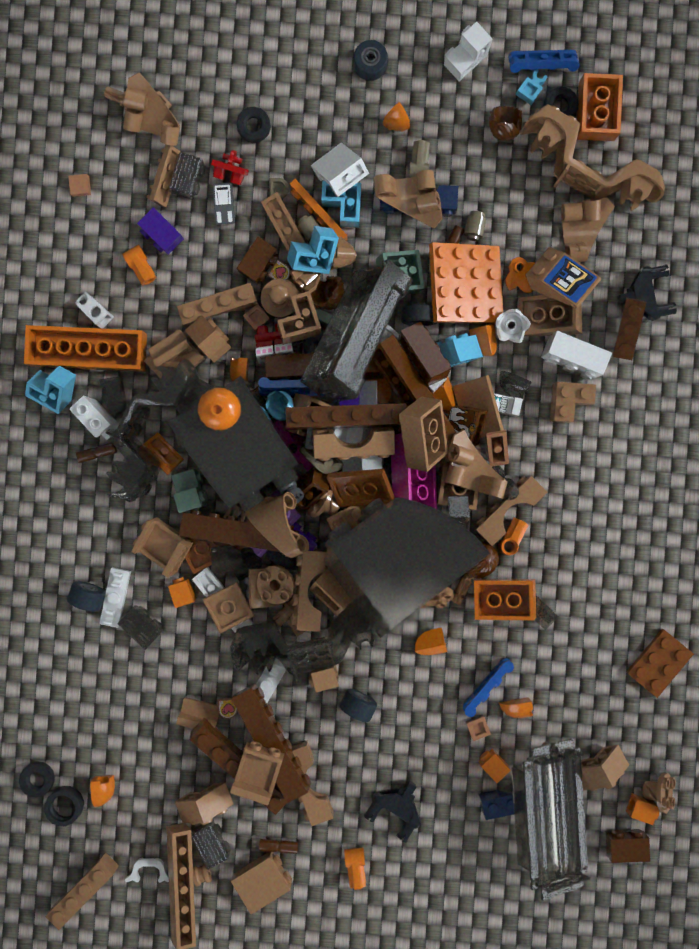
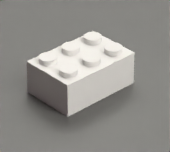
[541,331,612,380]

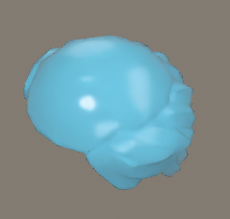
[265,391,294,421]

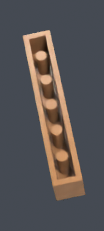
[166,823,196,949]

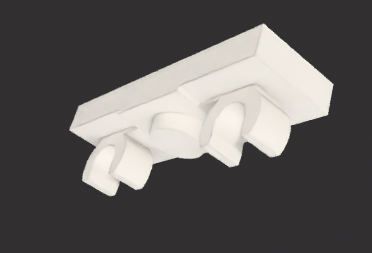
[99,567,131,628]
[256,654,289,703]

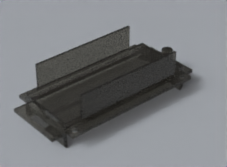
[511,738,591,901]

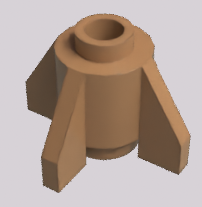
[330,237,356,270]
[288,269,321,294]

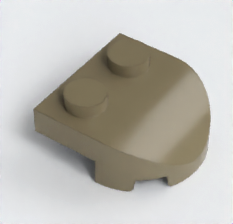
[299,440,344,474]

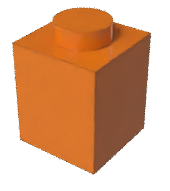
[168,577,196,608]
[479,748,511,783]
[626,793,659,825]

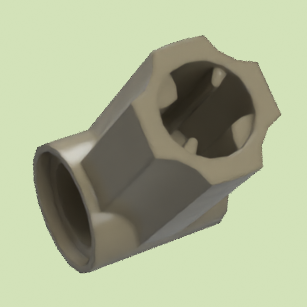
[408,140,430,178]

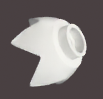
[496,309,531,343]

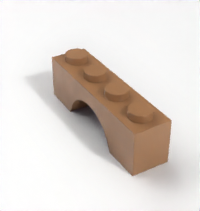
[177,282,258,328]
[312,426,395,461]
[474,476,548,546]
[290,551,326,632]
[292,740,334,826]
[45,852,119,930]

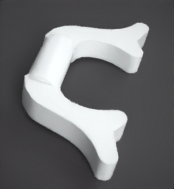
[125,858,169,883]

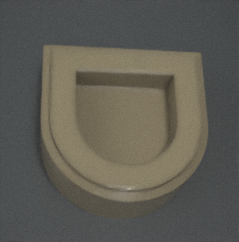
[270,178,289,199]

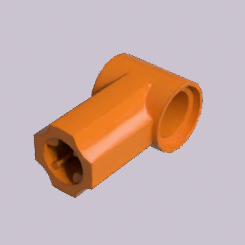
[122,244,157,286]
[498,517,529,555]
[344,847,366,890]

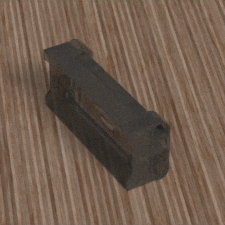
[300,259,413,403]

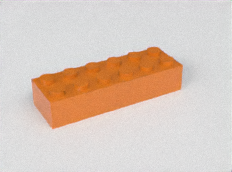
[24,325,147,372]

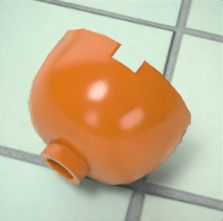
[198,388,241,431]

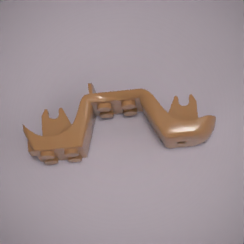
[520,104,665,211]

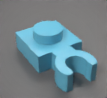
[515,69,547,105]

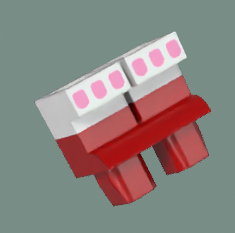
[254,324,294,364]

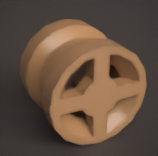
[193,862,212,887]

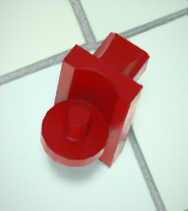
[211,150,249,185]

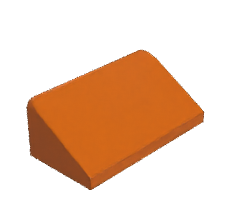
[142,432,184,475]

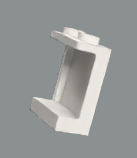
[311,143,369,197]
[70,395,122,441]

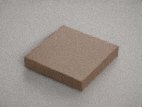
[202,581,255,634]

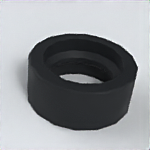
[401,304,437,326]
[44,786,84,826]

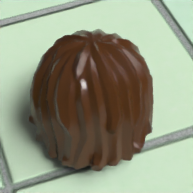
[489,106,522,141]
[311,276,345,310]
[462,541,499,579]

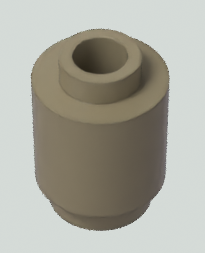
[464,211,487,241]
[297,215,320,243]

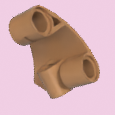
[123,72,180,146]
[373,170,443,229]
[561,197,615,262]
[444,430,508,499]
[245,492,309,558]

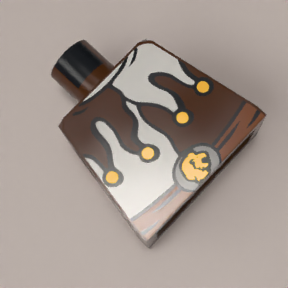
[443,405,488,446]

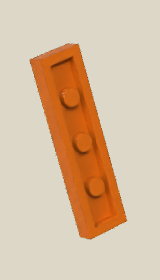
[290,179,347,241]

